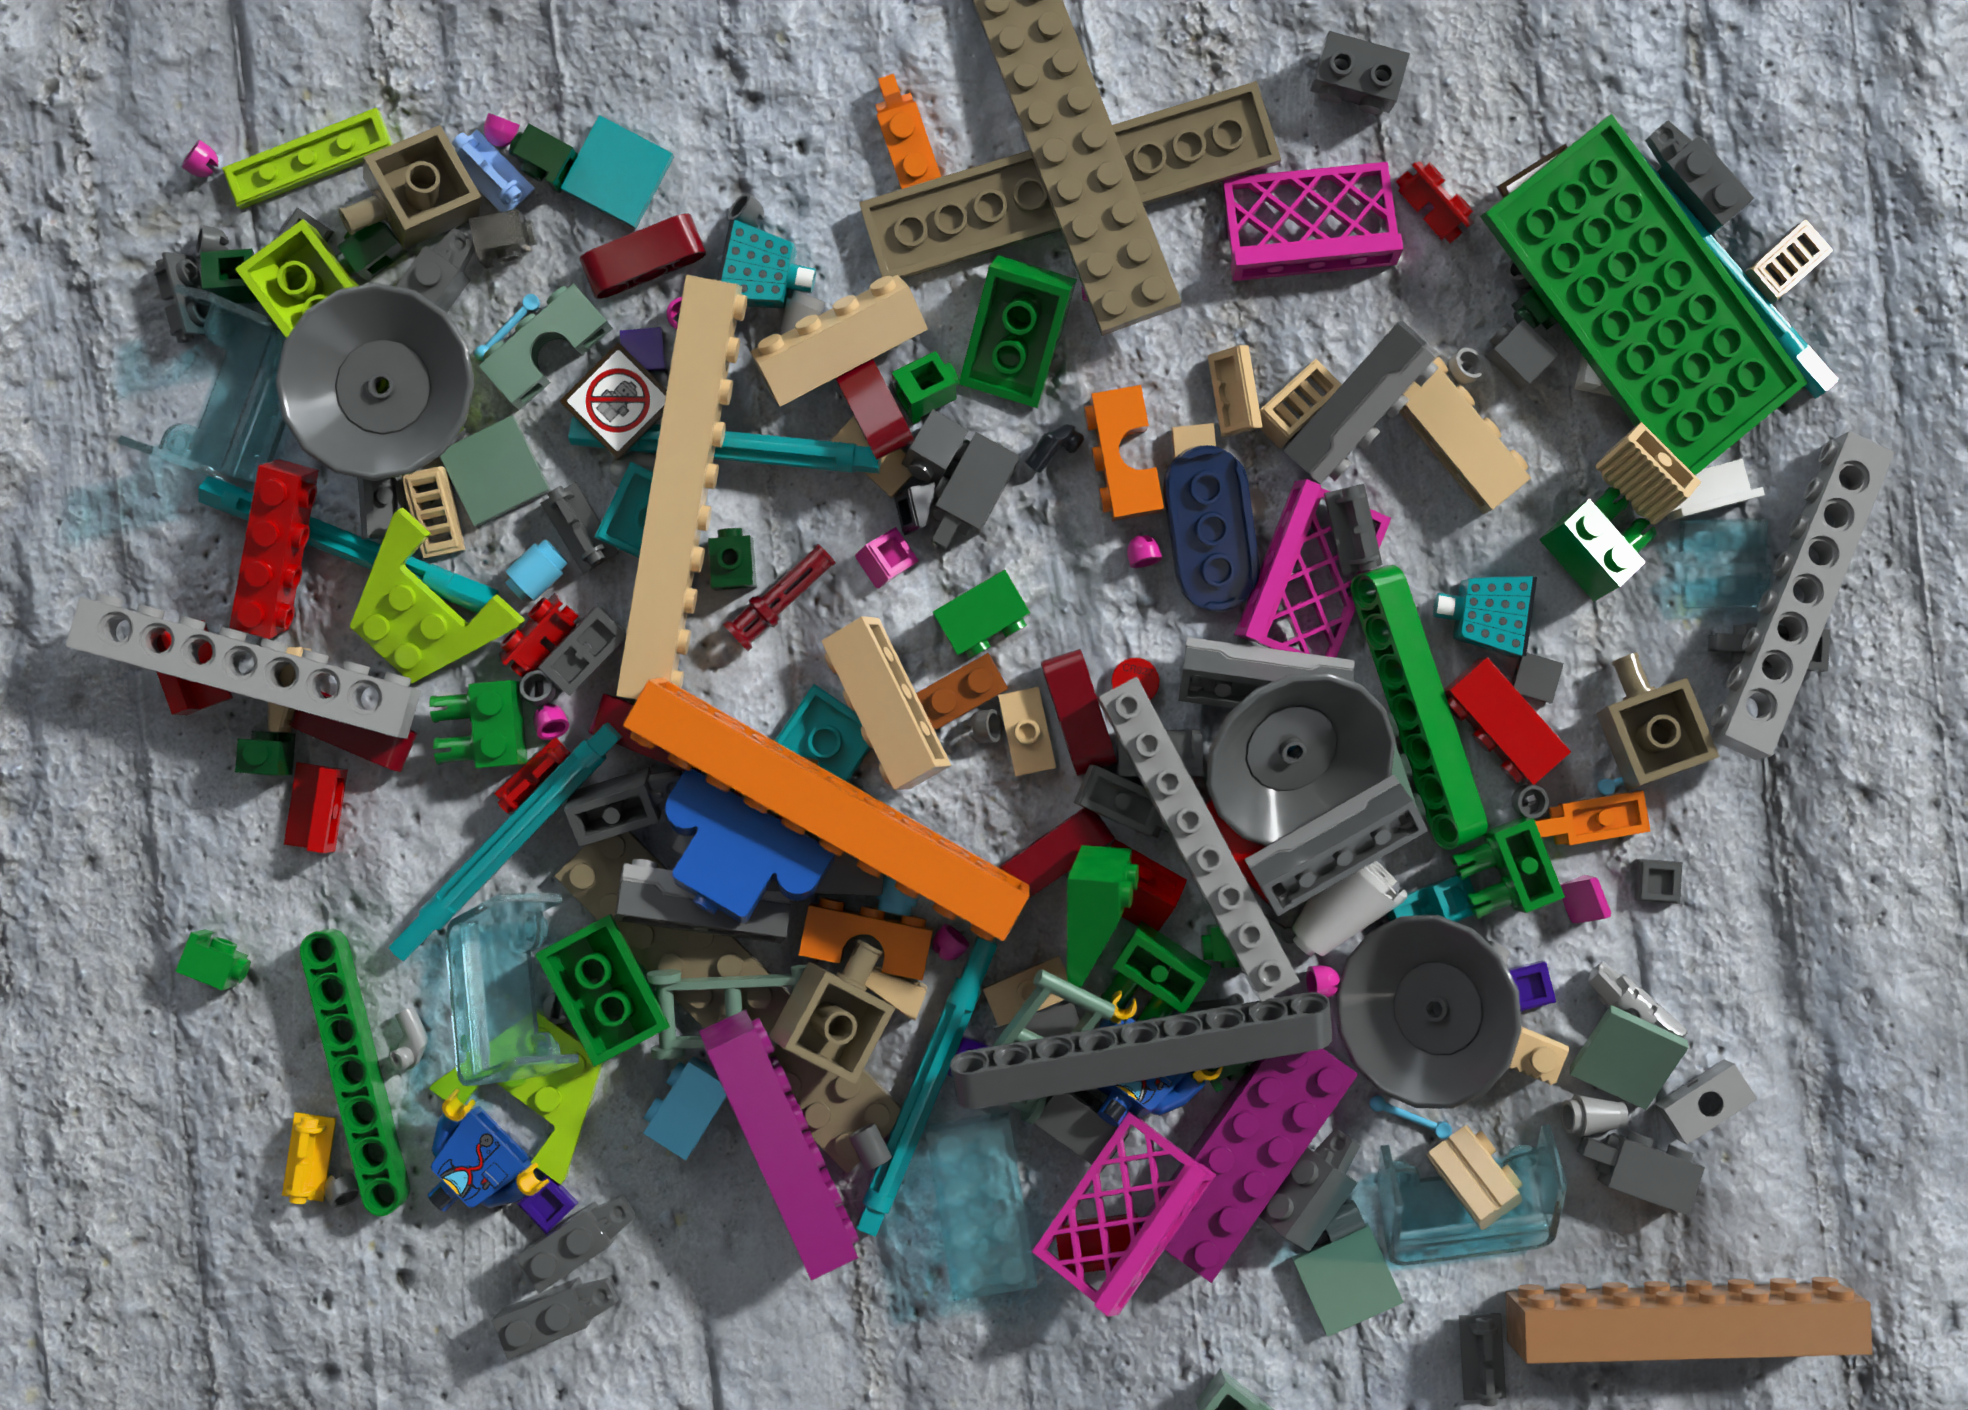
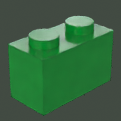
[933,570,1030,659]

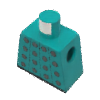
[717,219,817,308]
[1433,576,1537,658]

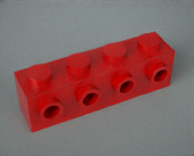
[229,459,319,639]

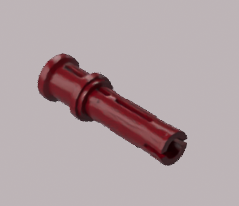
[722,544,836,651]

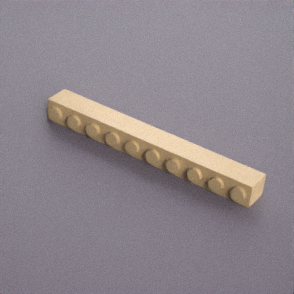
[616,275,747,700]

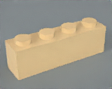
[750,275,928,407]
[1399,356,1531,514]
[821,616,952,790]

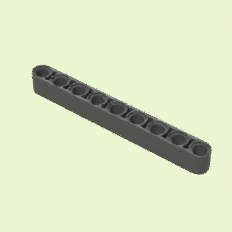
[950,992,1332,1109]

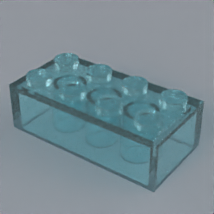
[926,1111,1037,1301]

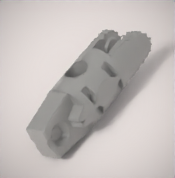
[1588,961,1688,1038]

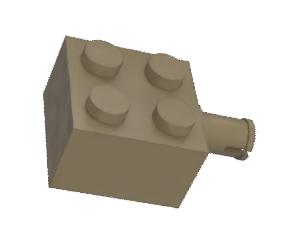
[339,125,481,249]
[1596,652,1720,791]
[769,940,895,1084]

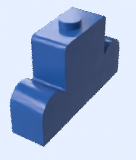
[665,768,835,923]

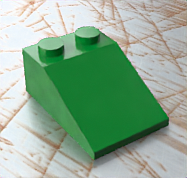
[959,255,1077,408]
[1067,845,1139,988]

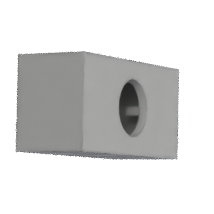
[1654,1059,1757,1145]

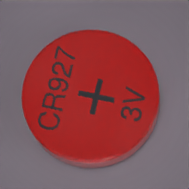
[1111,658,1160,700]

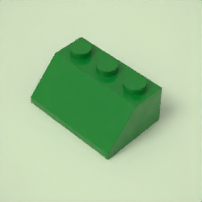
[535,914,670,1067]

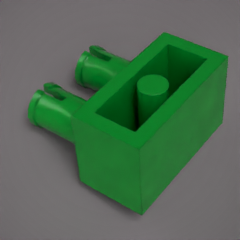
[1539,487,1657,602]
[429,680,528,768]
[1451,817,1565,920]
[1101,920,1212,1022]

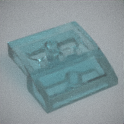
[1679,518,1771,608]

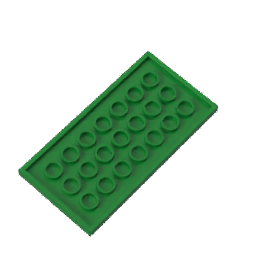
[1480,114,1808,476]

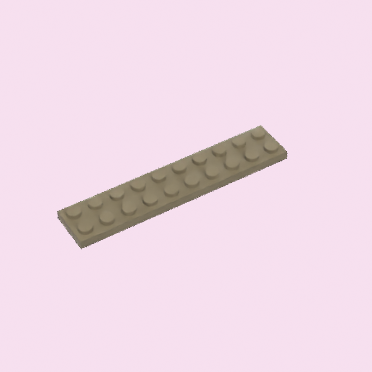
[972,0,1182,336]
[859,81,1281,279]
[554,831,902,1174]

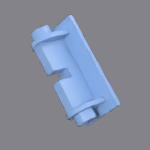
[452,129,535,217]

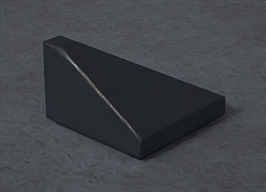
[894,483,936,536]

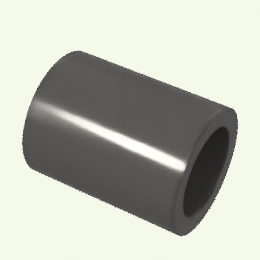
[848,1123,892,1171]
[1325,1200,1366,1243]

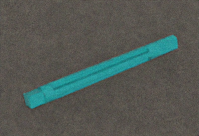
[1640,152,1838,399]
[568,416,882,474]
[198,475,499,613]
[389,722,623,961]
[856,935,998,1237]

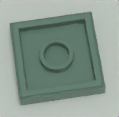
[440,415,551,527]
[1570,1005,1689,1110]
[1291,1223,1404,1337]

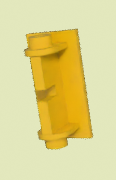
[282,1112,337,1204]

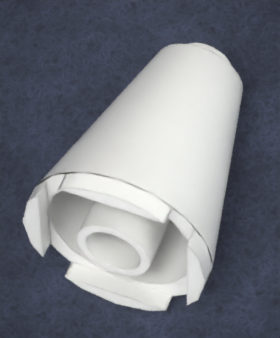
[1292,861,1407,956]

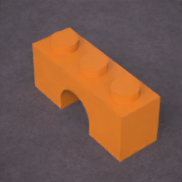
[1084,385,1164,522]
[798,897,934,981]

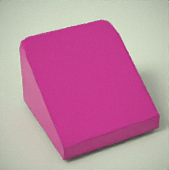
[855,527,919,589]
[1560,875,1612,924]

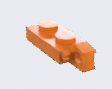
[875,73,941,189]
[1535,790,1651,846]

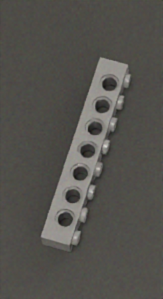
[1711,431,1895,760]
[65,593,421,739]
[1097,677,1300,1002]

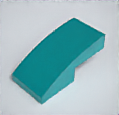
[1387,874,1479,922]

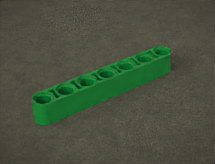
[1351,565,1488,850]
[300,929,410,1216]

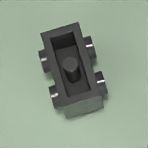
[1310,31,1410,115]

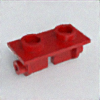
[1396,161,1474,244]
[499,593,579,677]
[494,737,570,814]

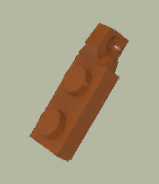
[916,653,1009,730]

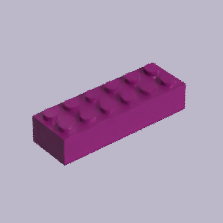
[699,1009,860,1281]
[1139,1048,1358,1283]

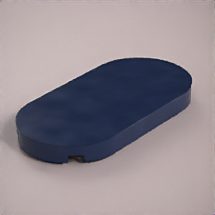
[1163,445,1260,612]

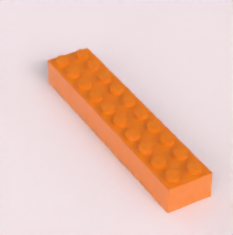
[623,677,1030,942]

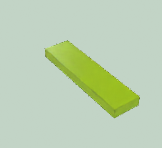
[222,107,393,210]

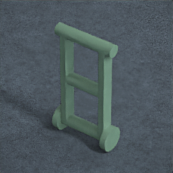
[647,965,806,1060]
[992,969,1115,1124]

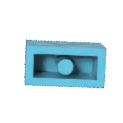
[643,1056,727,1160]

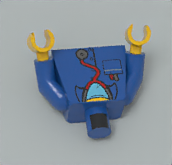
[1097,991,1223,1127]
[428,1088,549,1212]

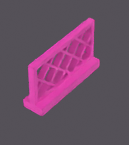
[1222,162,1403,281]
[1234,479,1391,658]
[1032,1112,1216,1316]

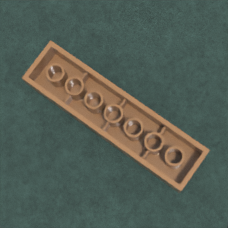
[1505,1277,1872,1364]

